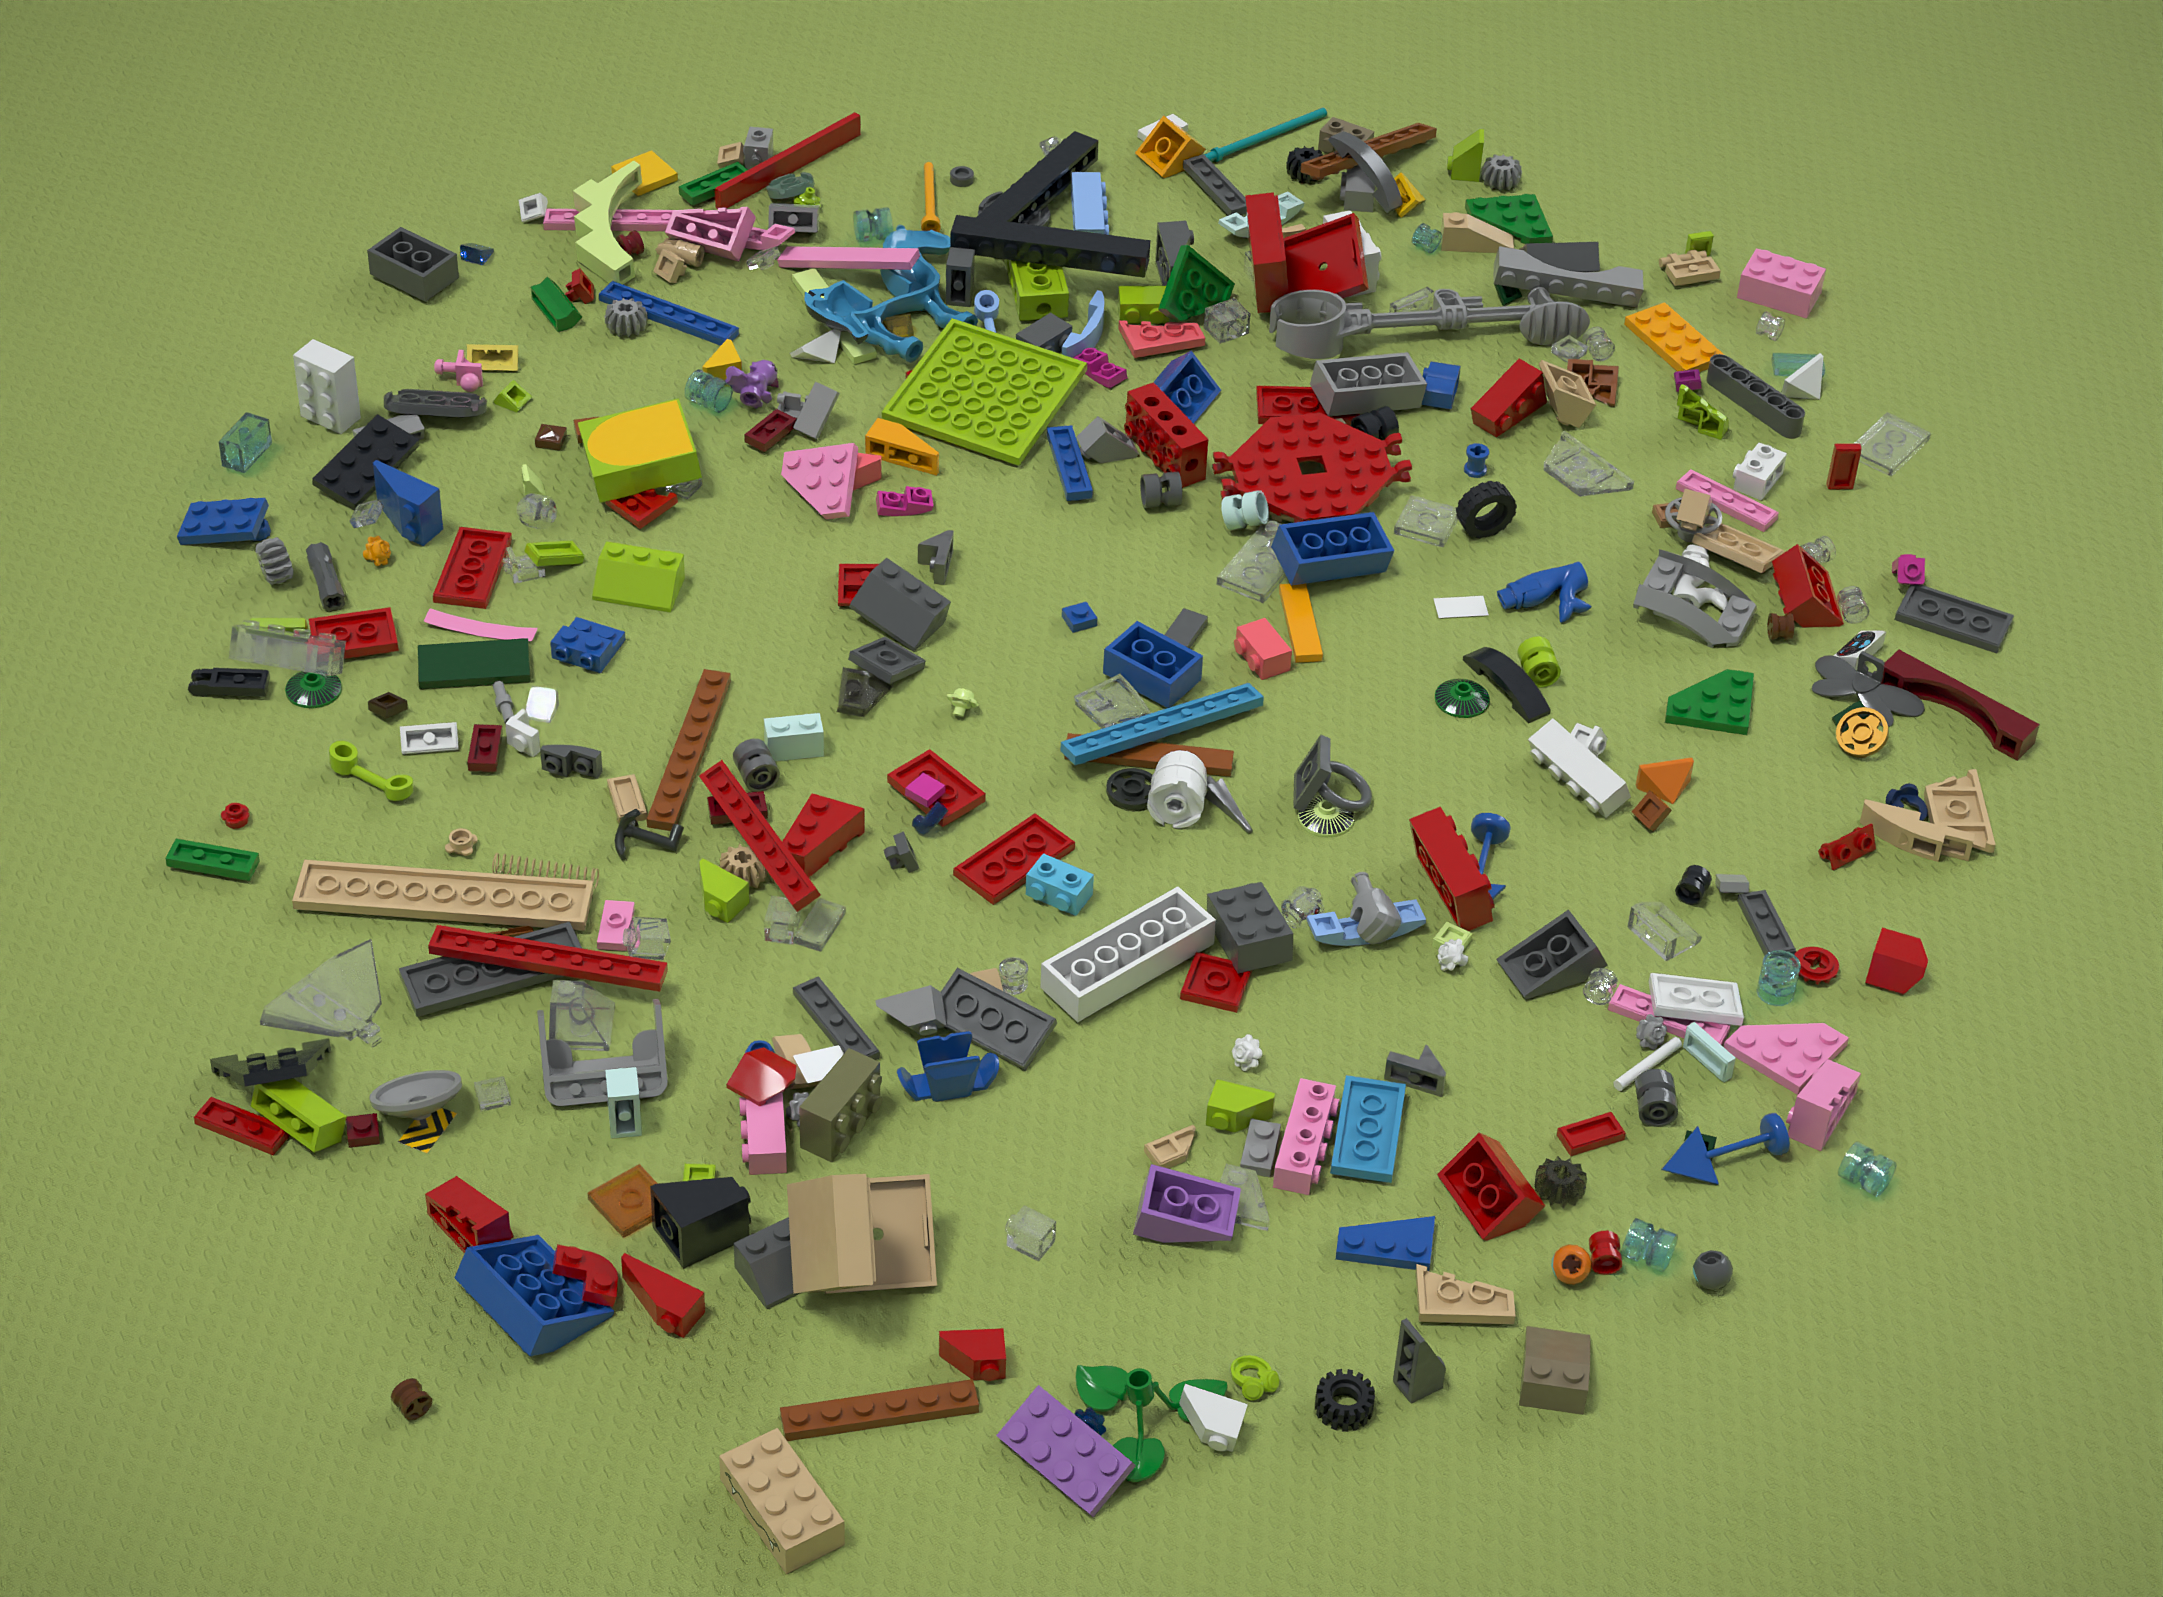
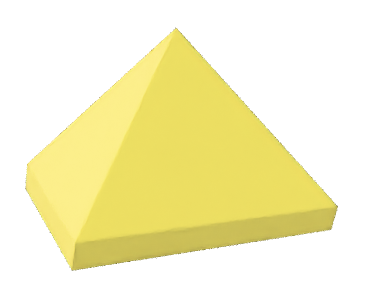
[467,344,518,371]

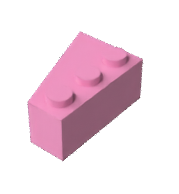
[1786,1059,1861,1151]

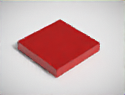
[1180,952,1252,1013]

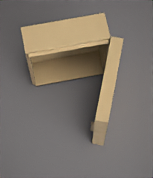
[787,1174,937,1294]

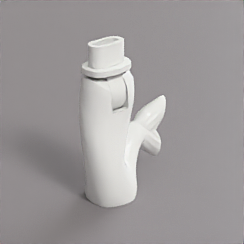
[1671,545,1730,611]

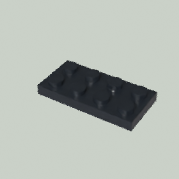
[312,414,419,511]

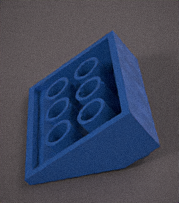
[455,1235,615,1356]

